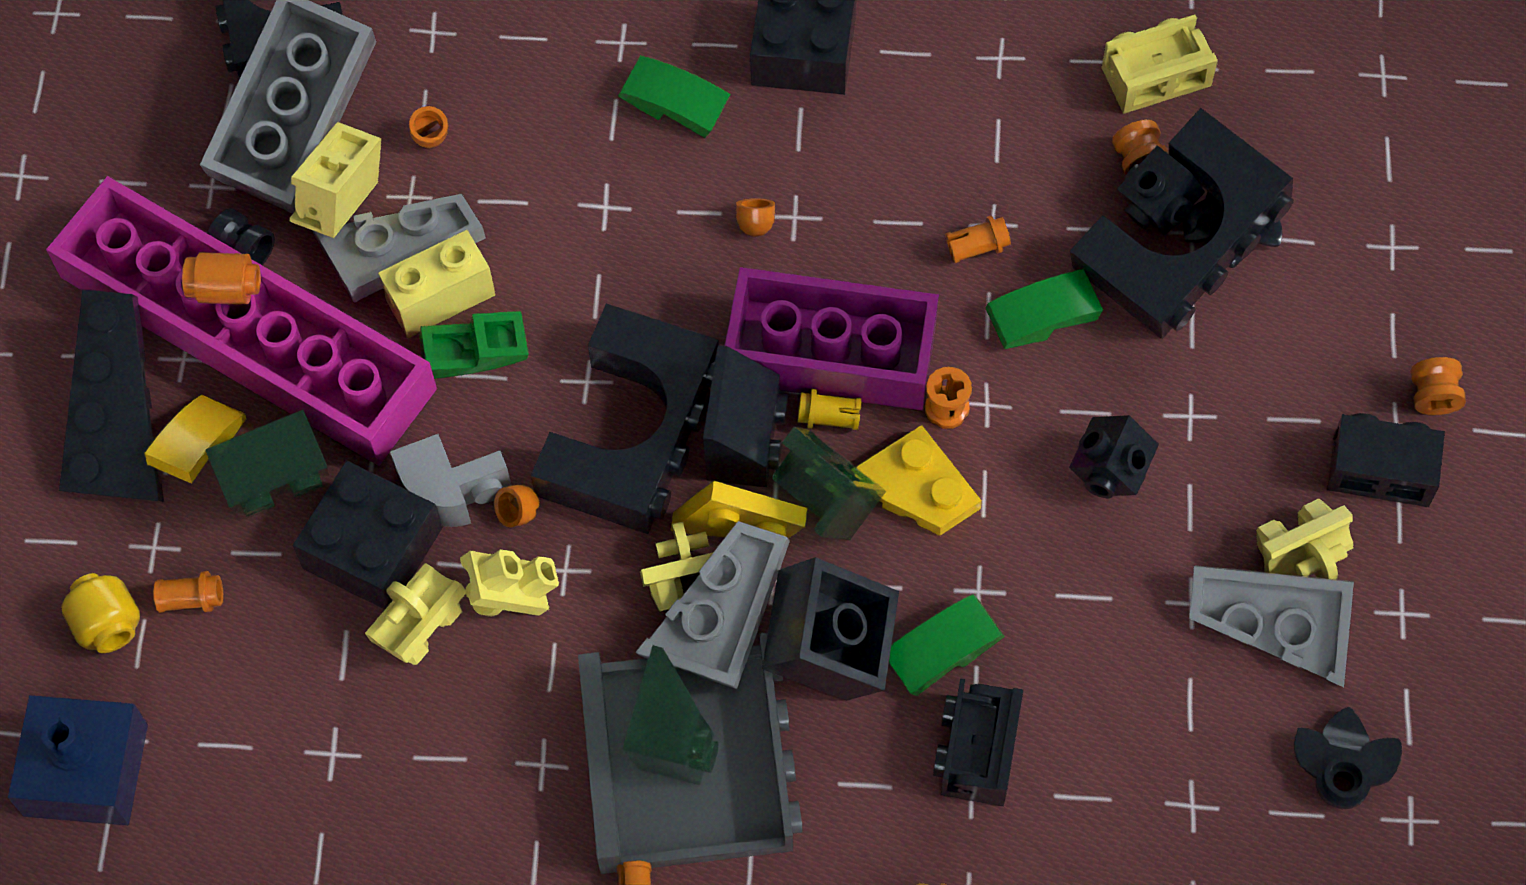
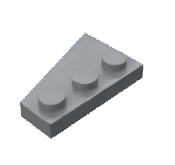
[312,194,486,302]
[635,521,790,689]
[1189,565,1354,687]

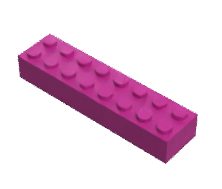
[46,176,437,466]

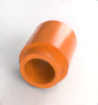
[182,252,261,305]

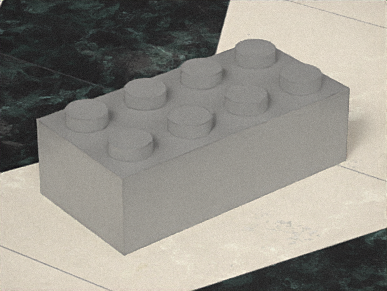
[200,0,376,213]

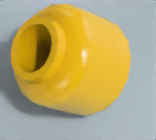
[61,573,140,653]

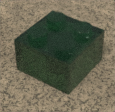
[205,410,329,518]

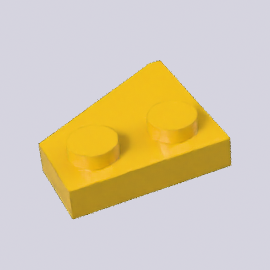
[842,425,982,536]
[671,481,807,539]

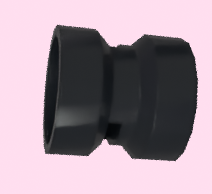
[207,208,275,266]

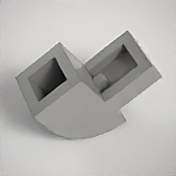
[390,434,512,527]

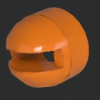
[409,106,448,148]
[736,198,775,237]
[494,485,539,528]

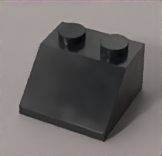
[703,345,789,488]

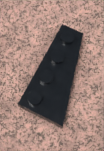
[59,289,164,502]

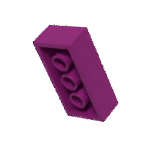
[725,267,939,411]

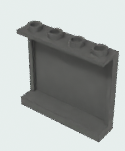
[578,633,803,874]

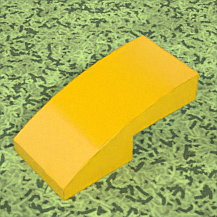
[145,395,246,484]

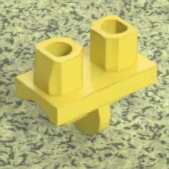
[1256,499,1353,579]
[640,522,714,612]
[460,549,559,617]
[365,563,467,665]

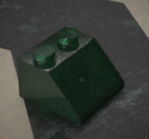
[622,645,719,785]

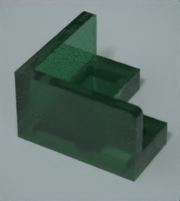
[773,427,886,540]

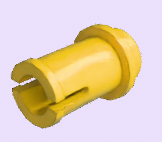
[798,389,861,430]

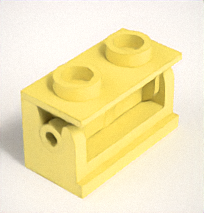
[1102,15,1218,114]
[289,122,381,238]
[378,230,495,338]

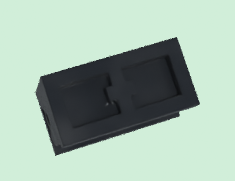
[1327,413,1445,507]
[933,678,1024,807]

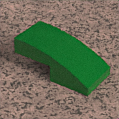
[618,55,731,138]
[985,269,1103,349]
[419,311,529,379]
[889,594,1005,696]

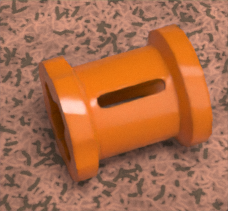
[925,367,972,429]

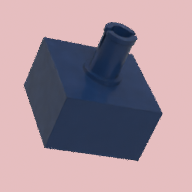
[8,695,148,826]

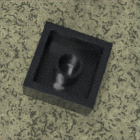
[750,0,856,95]
[293,461,443,609]
[762,557,899,701]

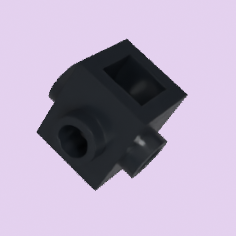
[1117,145,1205,235]
[1069,415,1159,499]

